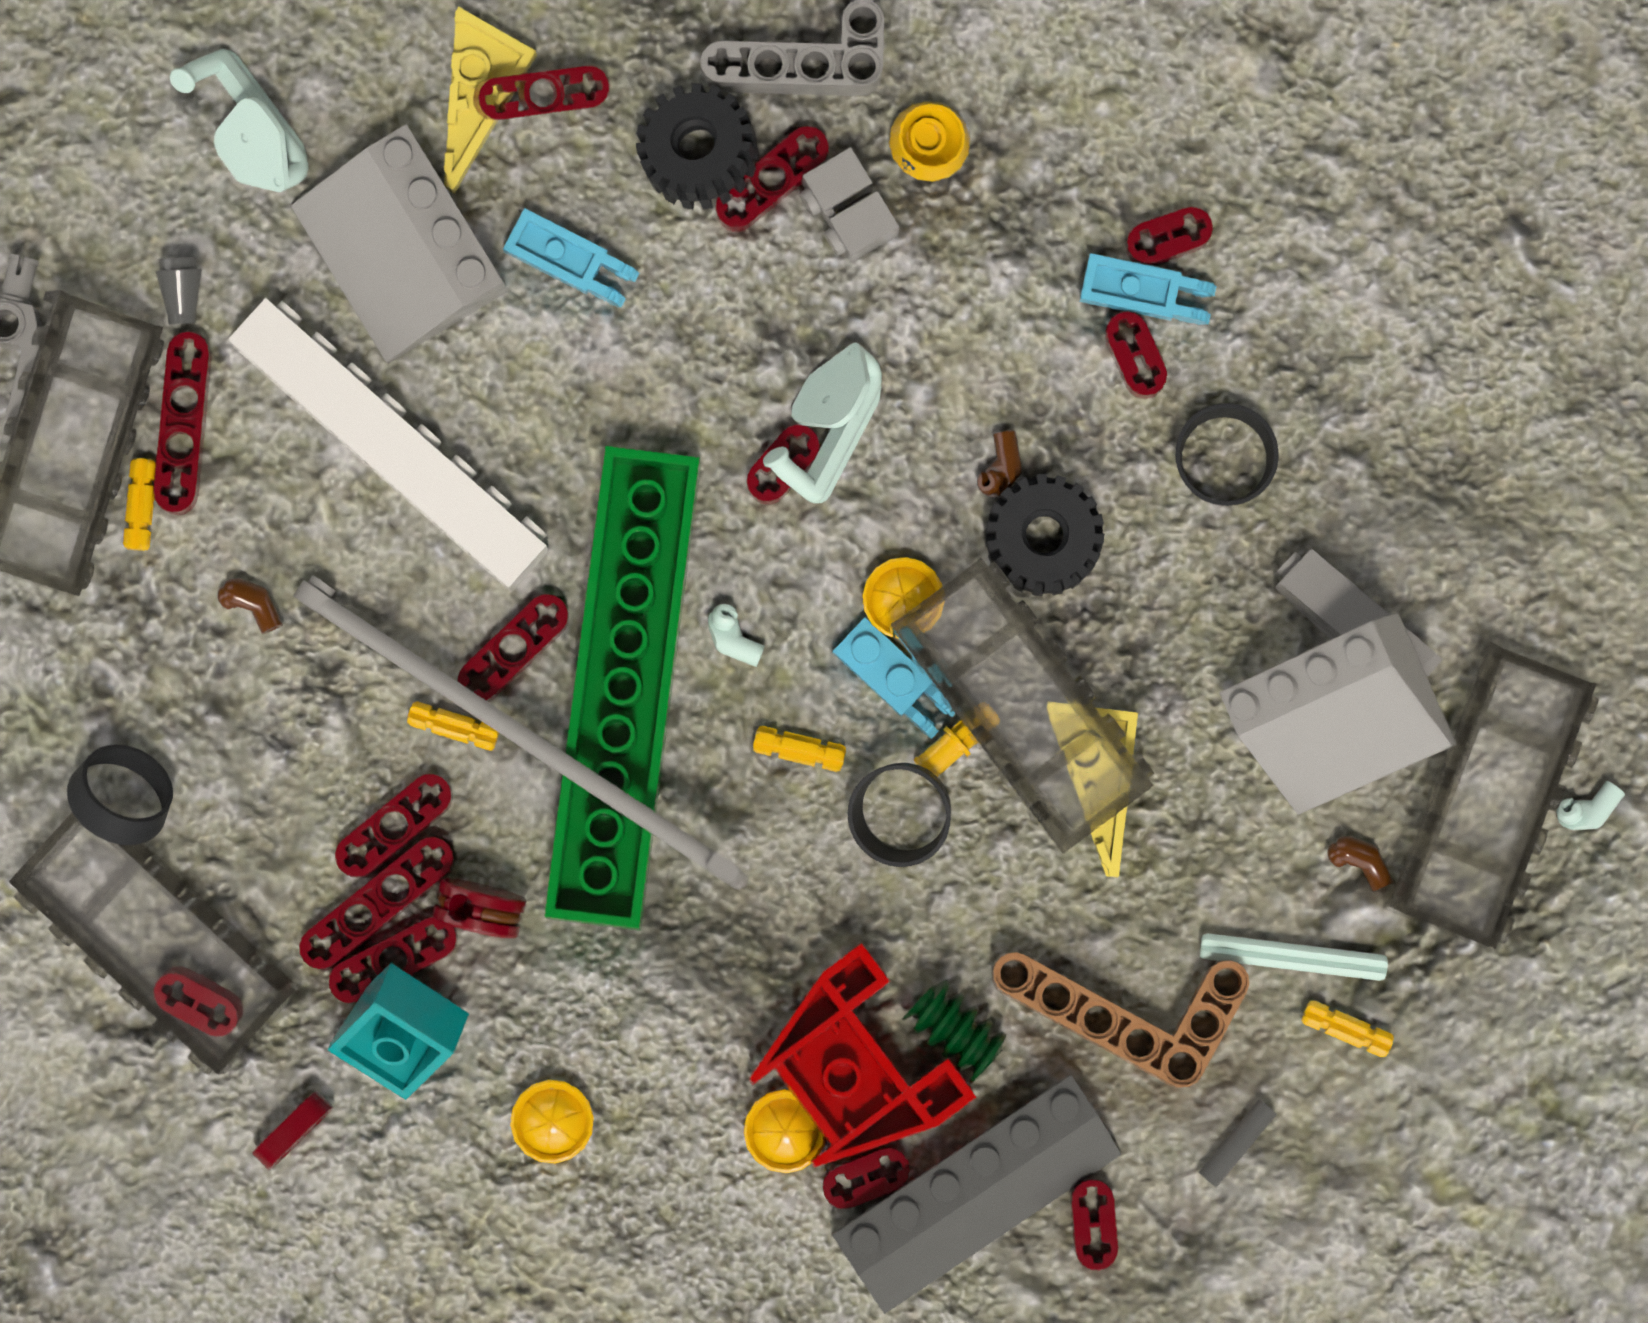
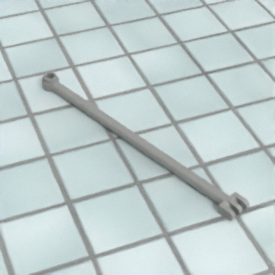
[293,575,748,889]

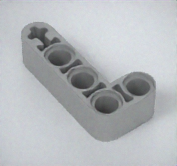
[700,0,884,96]

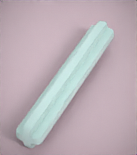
[1200,933,1388,981]

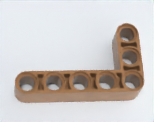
[991,952,1249,1088]

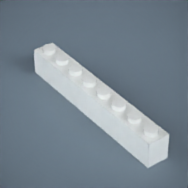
[228,298,549,593]

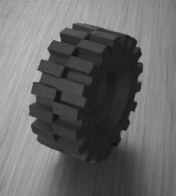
[636,83,759,210]
[985,474,1105,596]

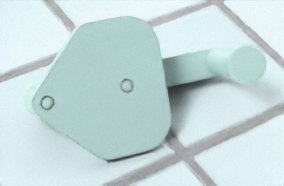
[170,49,309,192]
[763,343,882,504]

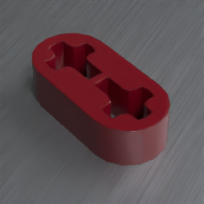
[1126,207,1213,266]
[1105,312,1167,399]
[747,425,819,505]
[154,966,244,1037]
[252,1090,334,1171]
[823,1148,910,1209]
[1070,1179,1118,1271]

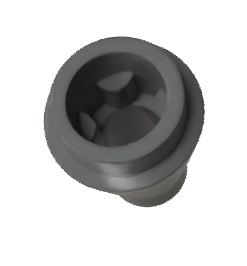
[155,257,202,325]

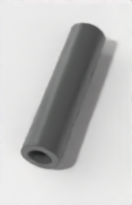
[1198,1099,1277,1188]

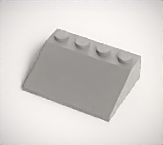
[291,124,507,364]
[1219,613,1457,815]

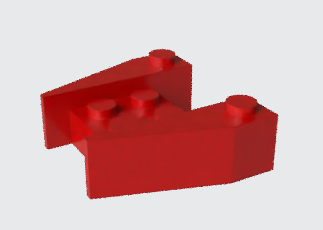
[749,943,976,1168]

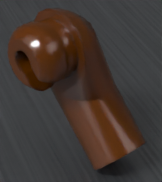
[977,431,1022,498]
[217,578,283,635]
[1327,836,1394,892]

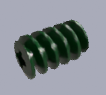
[902,980,1007,1084]

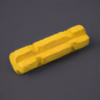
[123,458,156,551]
[407,701,499,751]
[753,726,846,772]
[1302,1001,1394,1057]

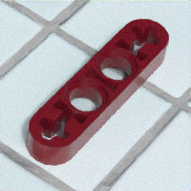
[153,332,212,515]
[299,837,455,970]

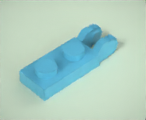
[503,208,639,307]
[1080,253,1217,325]
[833,617,958,739]

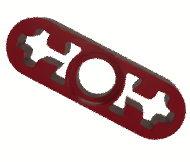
[473,66,609,120]
[716,126,829,232]
[457,594,569,702]
[335,774,453,878]
[329,917,458,1004]

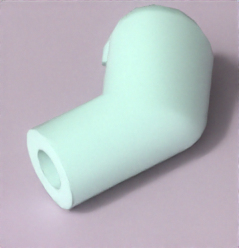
[708,604,765,667]
[1556,781,1625,830]

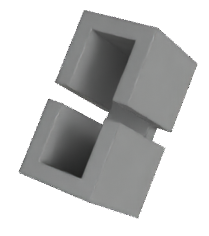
[799,147,899,263]

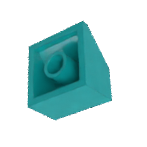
[327,963,469,1100]

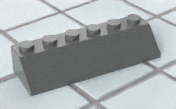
[832,1075,1122,1314]

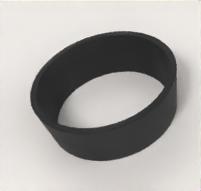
[1175,403,1279,506]
[67,744,173,845]
[848,763,951,867]

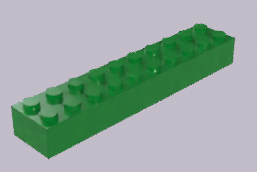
[544,446,701,931]

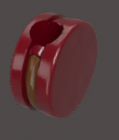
[433,878,527,939]

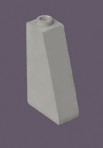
[1275,548,1443,677]

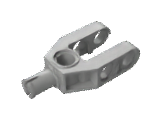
[0,254,51,448]

